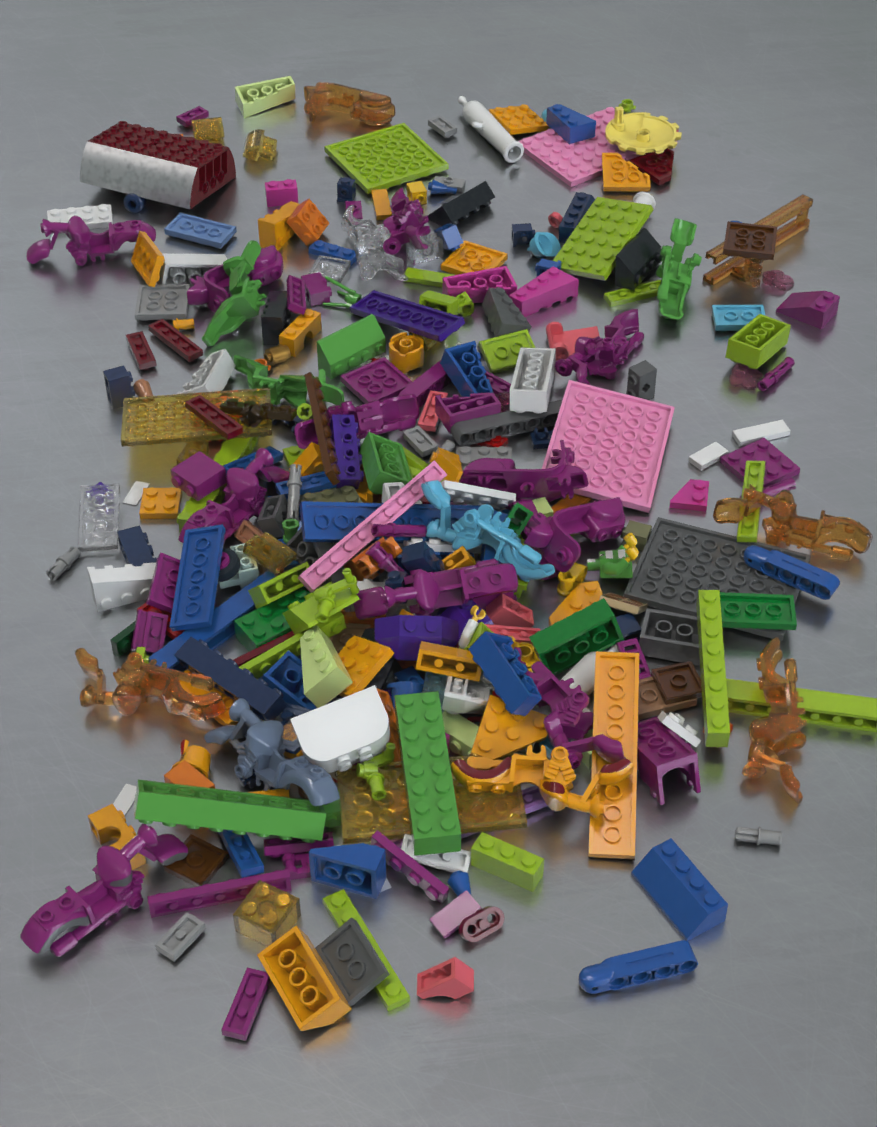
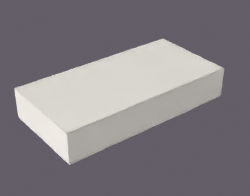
[688,442,729,471]

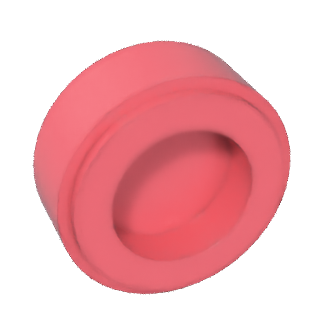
[548,212,563,229]

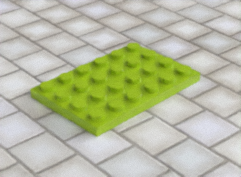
[553,197,653,281]

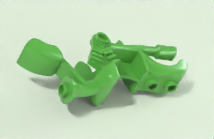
[656,218,702,321]

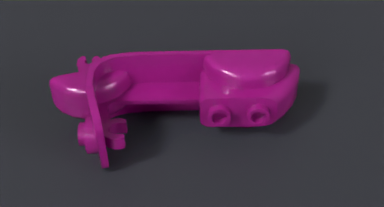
[187,245,284,313]
[459,440,588,499]
[524,497,625,572]

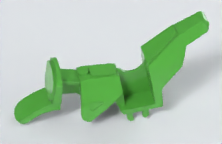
[202,240,267,347]
[234,355,344,408]

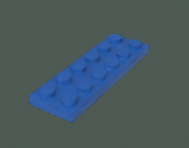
[169,524,226,631]

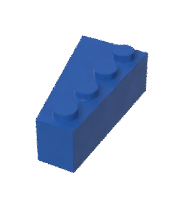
[440,341,493,397]
[469,631,542,716]

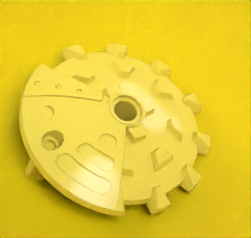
[605,106,682,155]

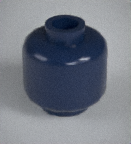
[124,193,147,213]

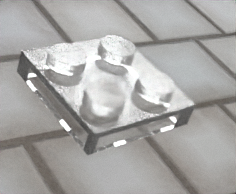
[308,255,351,284]

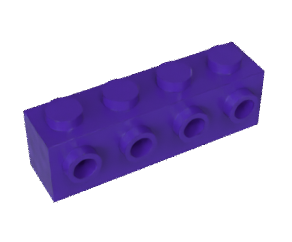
[329,414,364,489]

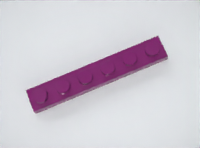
[147,869,292,918]

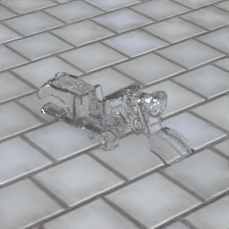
[341,205,408,281]

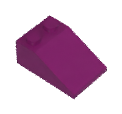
[776,291,840,329]

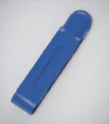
[744,545,840,600]
[578,940,698,994]

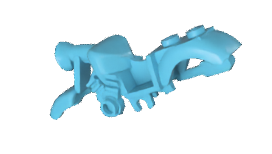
[421,480,555,582]

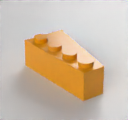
[258,201,299,251]

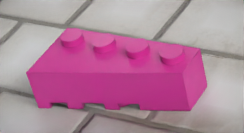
[442,266,518,303]

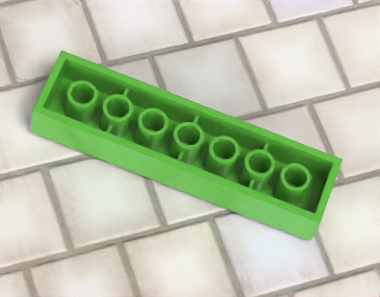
[395,691,461,856]
[134,779,326,843]

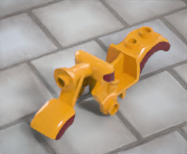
[450,745,634,819]

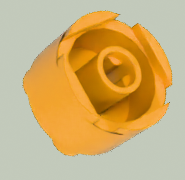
[389,332,424,373]

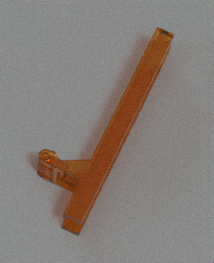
[703,194,813,288]

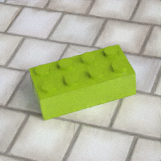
[725,314,791,369]

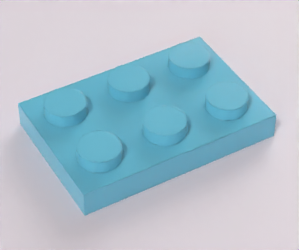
[712,305,766,331]

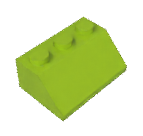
[283,582,359,635]

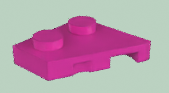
[669,479,709,512]

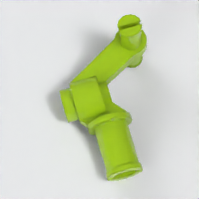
[314,568,360,623]
[356,742,395,801]

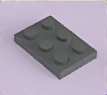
[315,917,390,1006]

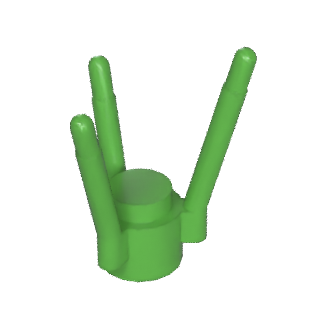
[323,276,362,308]

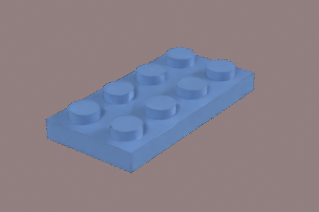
[164,213,237,249]

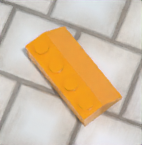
[257,925,352,1031]

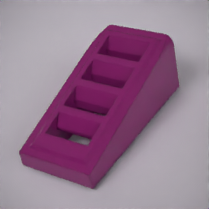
[616,638,651,680]

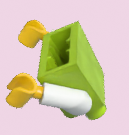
[459,605,520,672]

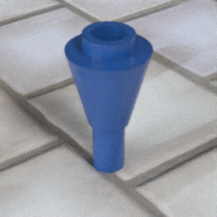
[428,180,457,195]
[447,871,471,897]

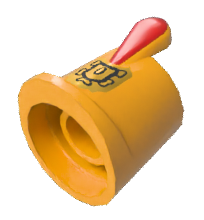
[171,739,211,779]

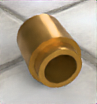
[263,344,291,366]

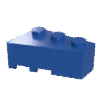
[546,104,596,144]

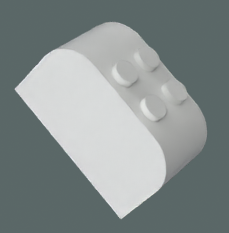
[290,685,390,773]

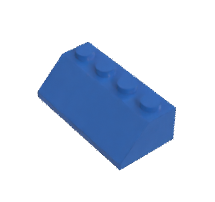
[631,838,728,941]

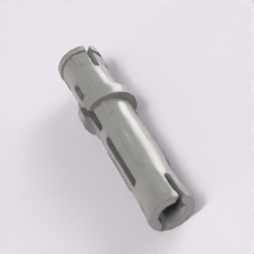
[286,464,302,521]

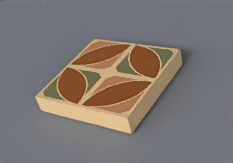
[599,593,648,615]

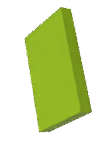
[478,329,535,374]

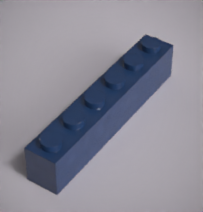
[174,637,287,721]

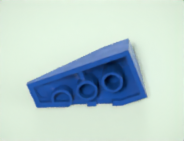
[262,650,333,710]

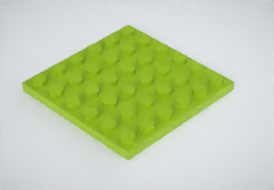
[324,123,449,194]

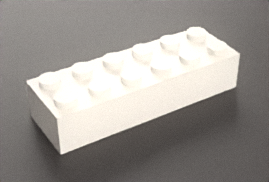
[510,348,556,414]

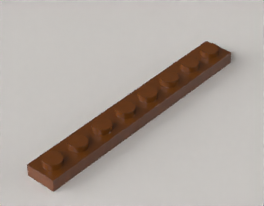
[304,372,341,486]

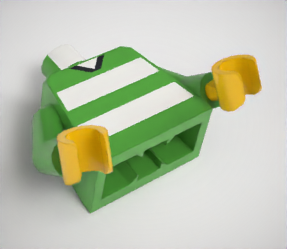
[587,533,639,578]

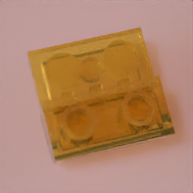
[191,117,224,141]
[243,129,277,161]
[243,532,298,576]

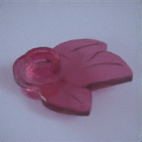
[762,270,794,291]
[729,363,763,389]

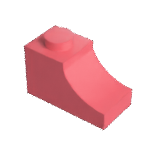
[486,593,534,628]
[417,957,474,999]

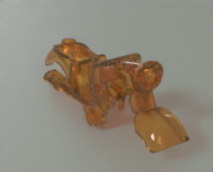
[713,484,873,562]
[742,637,807,803]
[75,648,227,721]

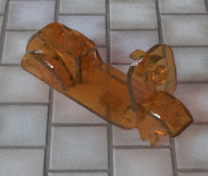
[304,82,395,126]

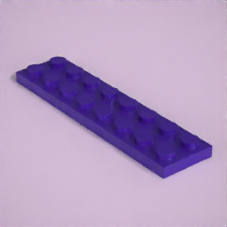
[349,290,465,342]

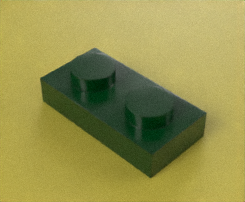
[111,621,136,658]

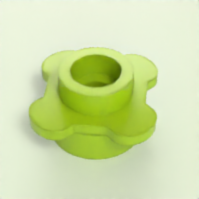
[619,99,636,112]

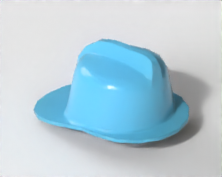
[527,232,561,258]

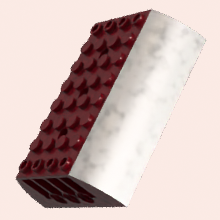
[80,121,236,209]

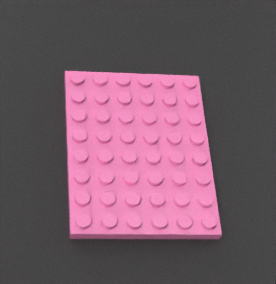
[519,107,640,187]
[542,380,675,513]

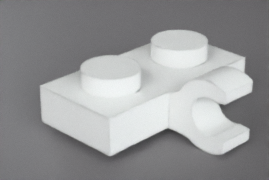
[657,711,701,747]

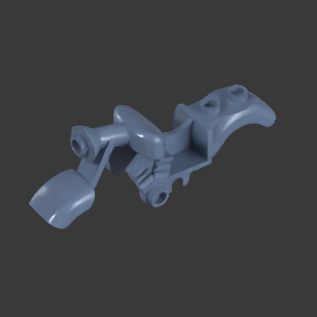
[204,698,340,806]

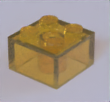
[233,880,301,947]

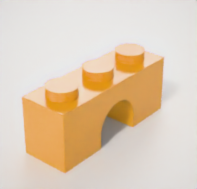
[279,308,322,357]
[88,803,146,870]

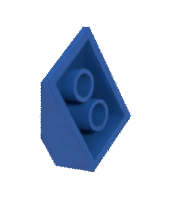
[309,843,386,899]

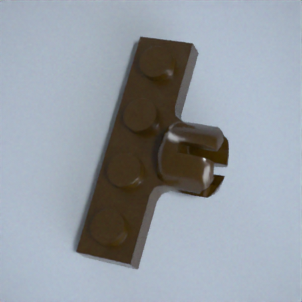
[220,399,297,428]

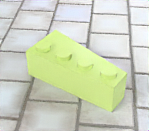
[235,76,296,118]
[300,625,353,708]

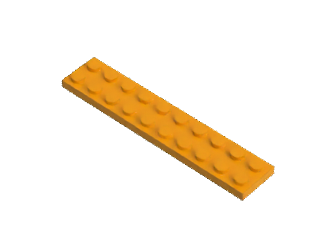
[588,651,639,859]

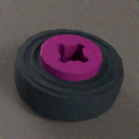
[218,548,240,582]

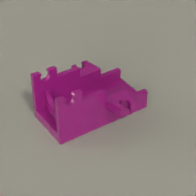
[637,717,701,805]

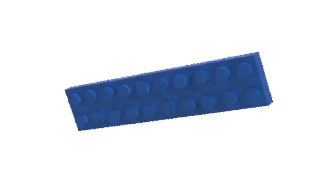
[299,501,482,545]

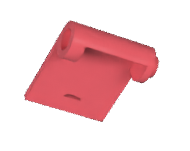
[546,322,600,360]

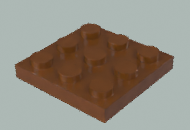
[723,221,778,260]

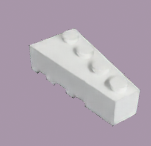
[175,348,236,413]

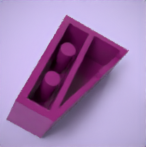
[435,393,501,434]

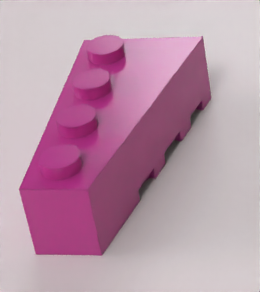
[509,267,579,317]

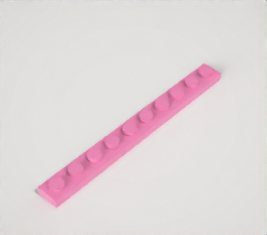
[298,461,447,592]

